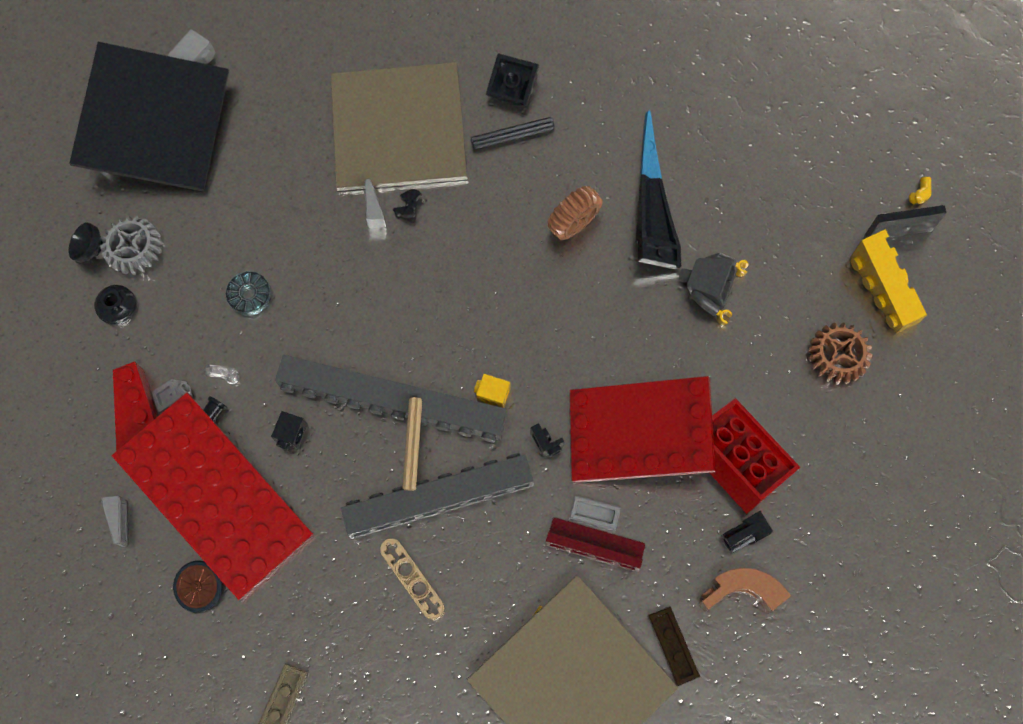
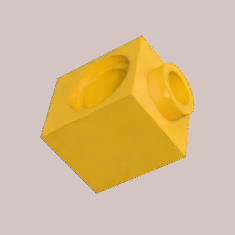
[474,374,511,408]

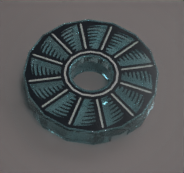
[225,271,272,316]

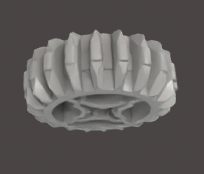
[100,216,163,275]

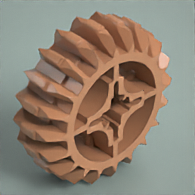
[547,186,603,240]
[808,322,873,384]

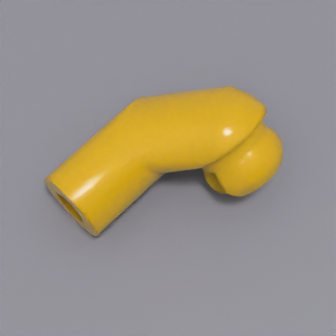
[909,177,931,204]

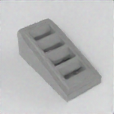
[365,179,386,229]
[101,496,128,547]

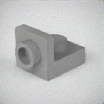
[151,379,193,413]

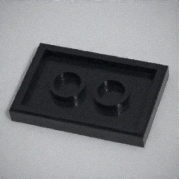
[865,205,947,238]

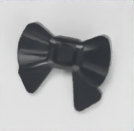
[393,189,422,218]

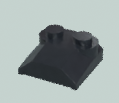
[486,53,539,106]

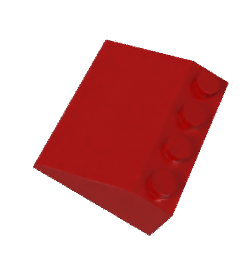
[710,398,800,514]

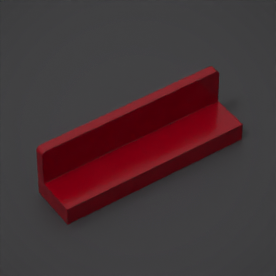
[545,517,645,572]

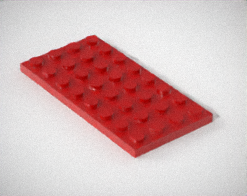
[111,392,313,600]

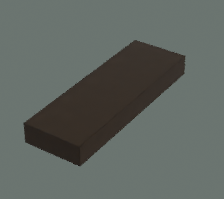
[647,606,700,686]

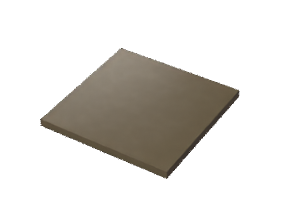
[331,62,467,191]
[466,575,678,724]

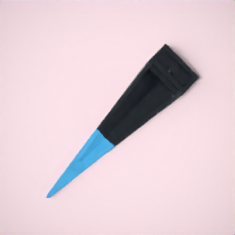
[635,110,681,270]

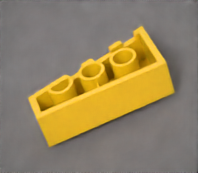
[850,229,927,334]

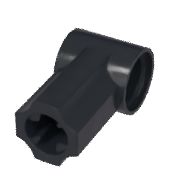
[721,511,774,554]

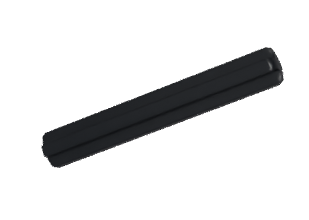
[471,117,554,149]

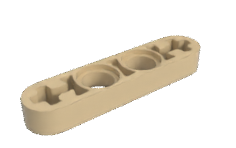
[380,538,445,620]

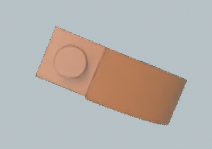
[699,568,791,613]

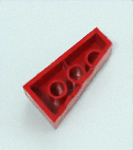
[113,361,159,451]

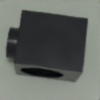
[271,411,307,450]

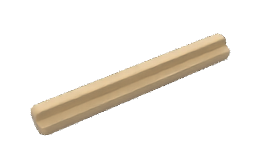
[403,397,422,491]

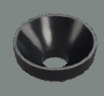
[68,222,103,262]
[94,285,137,325]

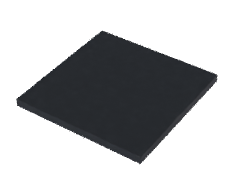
[69,42,229,192]

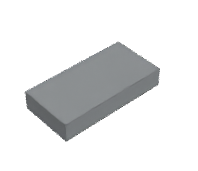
[569,495,621,531]

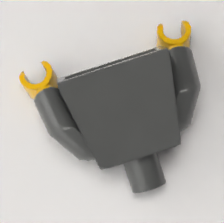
[679,253,749,325]

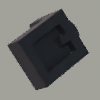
[530,423,565,457]

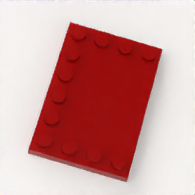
[570,376,715,483]

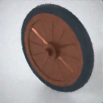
[173,560,223,612]

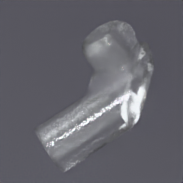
[204,364,239,384]

